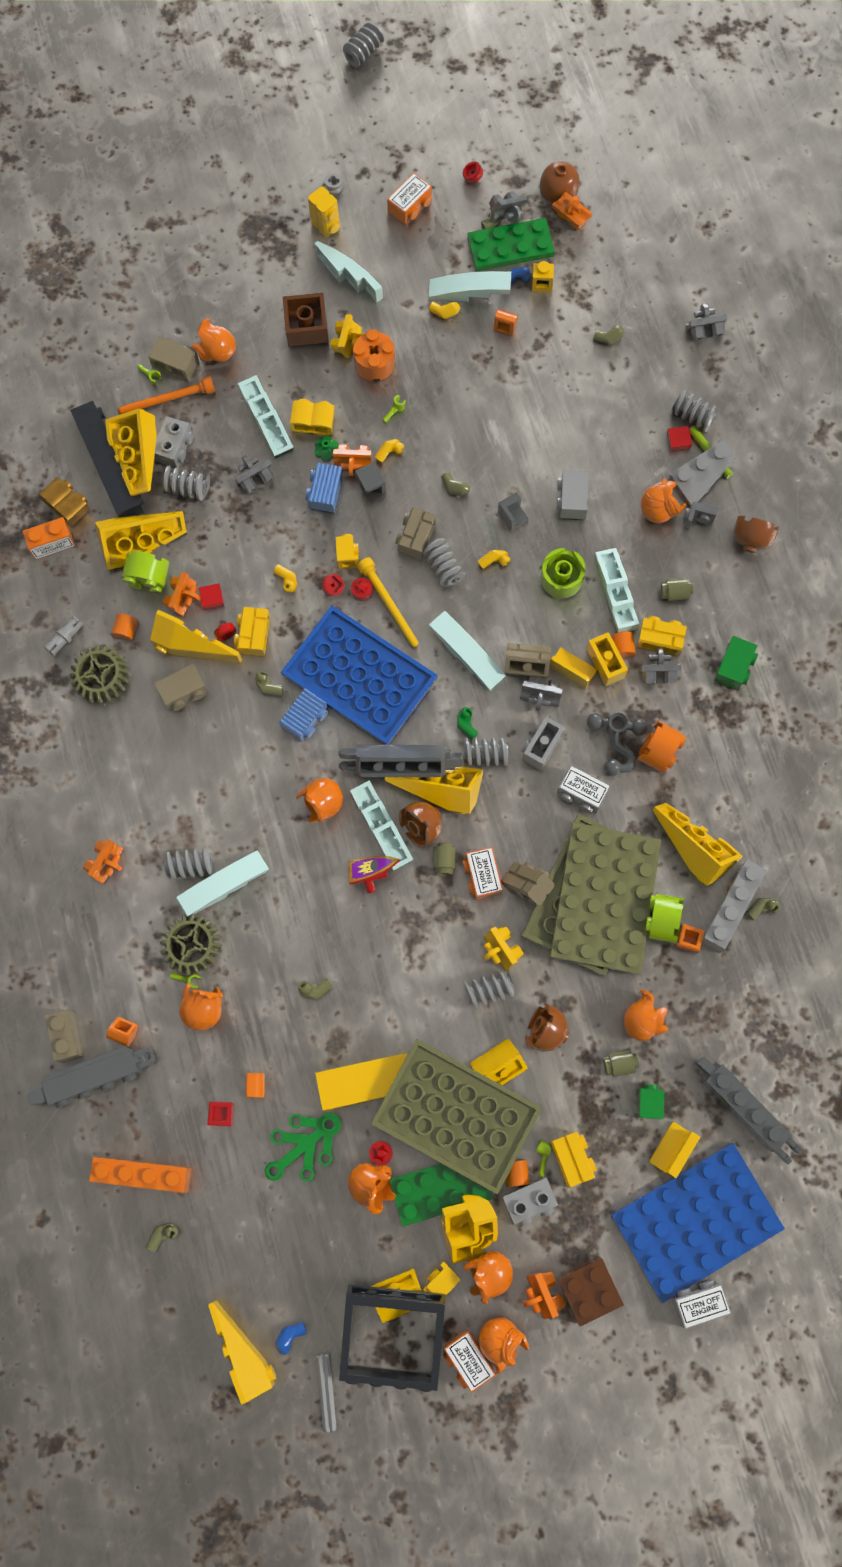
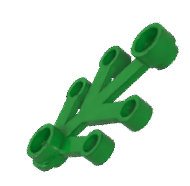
[265,1112,341,1182]

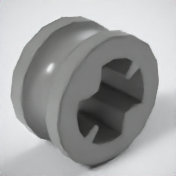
[325,173,343,195]

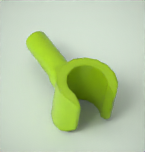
[137,364,162,386]
[382,395,406,423]
[170,973,201,989]
[536,1140,551,1177]

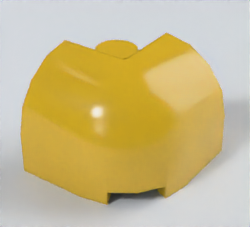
[440,1195,498,1264]

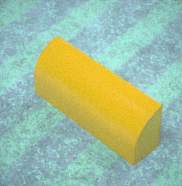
[315,1053,408,1111]

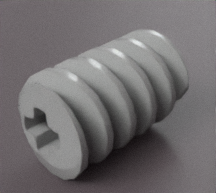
[343,22,384,68]
[671,389,719,432]
[163,466,210,501]
[423,538,466,587]
[464,738,509,766]
[165,848,213,880]
[464,969,515,1009]

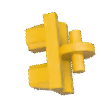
[330,314,364,358]
[483,926,523,971]

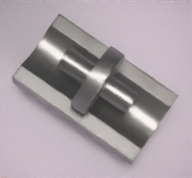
[489,191,528,224]
[686,304,727,341]
[235,455,274,494]
[639,648,681,683]
[520,676,562,711]

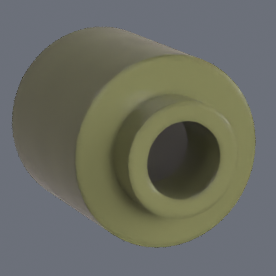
[661,577,693,601]
[433,842,455,876]
[603,1050,639,1077]

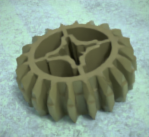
[69,645,129,704]
[160,914,222,976]

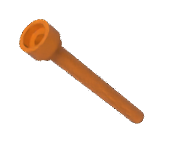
[118,376,215,414]

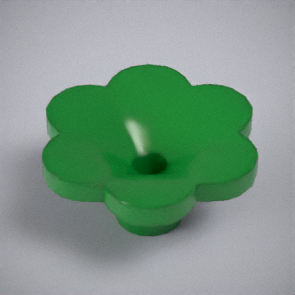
[314,436,339,461]

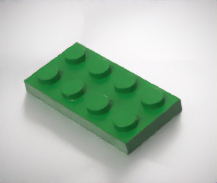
[467,218,555,272]
[390,1163,494,1227]

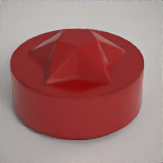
[462,161,483,184]
[322,574,344,596]
[351,578,373,600]
[214,622,237,641]
[369,1141,393,1165]

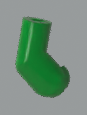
[457,707,479,741]

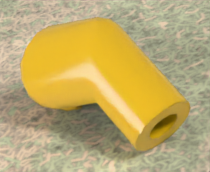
[429,302,460,319]
[374,439,404,463]
[477,550,510,569]
[273,564,297,593]

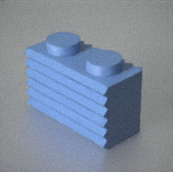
[305,462,343,513]
[279,688,328,742]

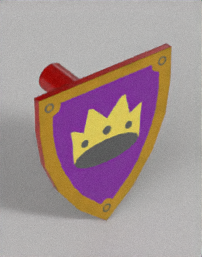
[348,856,400,893]

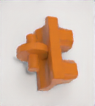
[552,192,592,231]
[333,445,372,476]
[162,572,200,617]
[83,839,123,884]
[523,1272,566,1319]

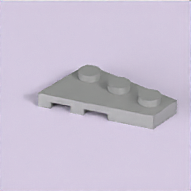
[670,440,736,507]

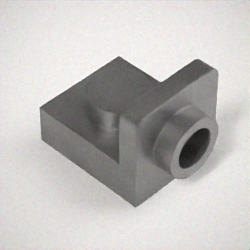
[683,501,718,529]

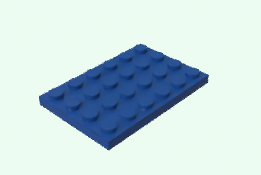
[281,605,438,745]
[611,1143,785,1303]

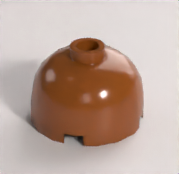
[540,161,580,203]
[734,516,779,553]
[398,802,442,847]
[525,1003,569,1052]

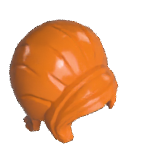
[192,318,236,363]
[641,478,686,524]
[296,778,343,823]
[179,983,224,1031]
[624,990,669,1041]
[348,1163,396,1214]
[463,1251,513,1304]
[478,1317,529,1374]

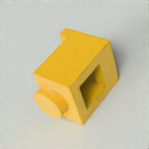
[532,261,554,293]
[336,534,359,569]
[423,1260,461,1295]

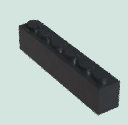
[70,401,145,518]

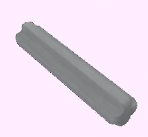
[316,1354,337,1433]

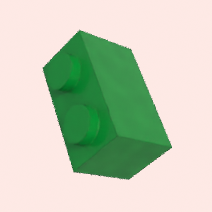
[714,636,758,690]

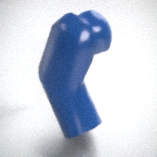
[509,267,532,283]

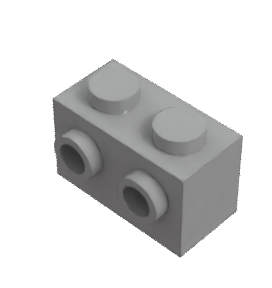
[154,416,194,468]
[556,470,589,519]
[521,716,565,771]
[502,1177,558,1227]

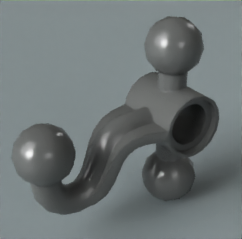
[587,712,648,776]

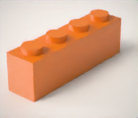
[89,1157,192,1193]

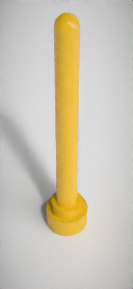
[356,557,418,647]

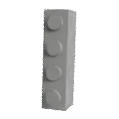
[702,859,767,953]

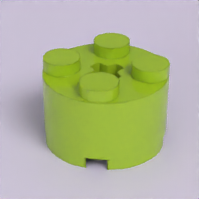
[540,548,585,599]
[121,551,170,593]
[645,894,684,944]

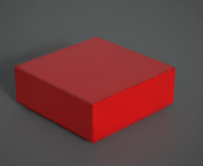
[667,426,692,451]
[199,583,224,610]
[207,1101,234,1127]

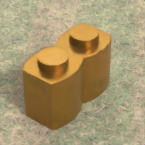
[39,477,89,526]

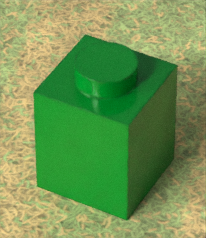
[637,1084,664,1120]

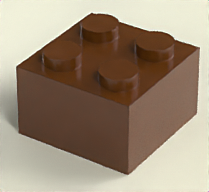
[282,293,329,347]
[556,1256,624,1327]

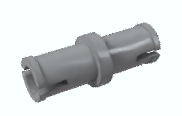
[44,616,84,656]

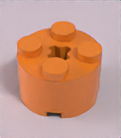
[353,329,395,381]
[637,720,686,772]

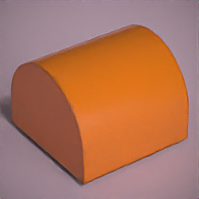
[493,309,518,336]
[111,613,139,641]
[611,631,636,658]
[675,924,705,954]
[106,1017,138,1047]
[246,1073,265,1098]
[505,1160,530,1187]

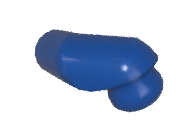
[275,1322,307,1355]

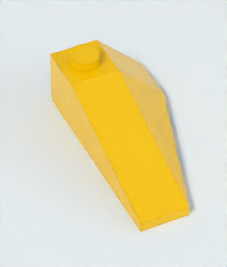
[105,408,157,496]
[95,511,187,570]
[150,610,242,663]
[385,766,483,814]
[653,803,743,886]
[208,1300,276,1405]

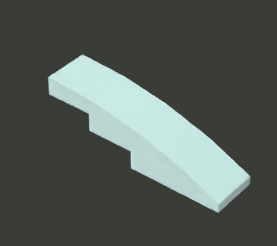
[315,241,383,303]
[429,271,511,302]
[238,375,293,457]
[595,548,639,632]
[428,611,506,690]
[349,780,413,870]
[176,850,269,918]

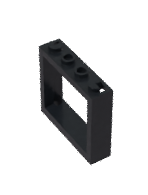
[339,1284,446,1392]

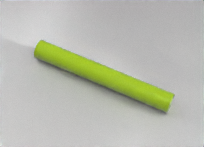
[689,426,733,479]

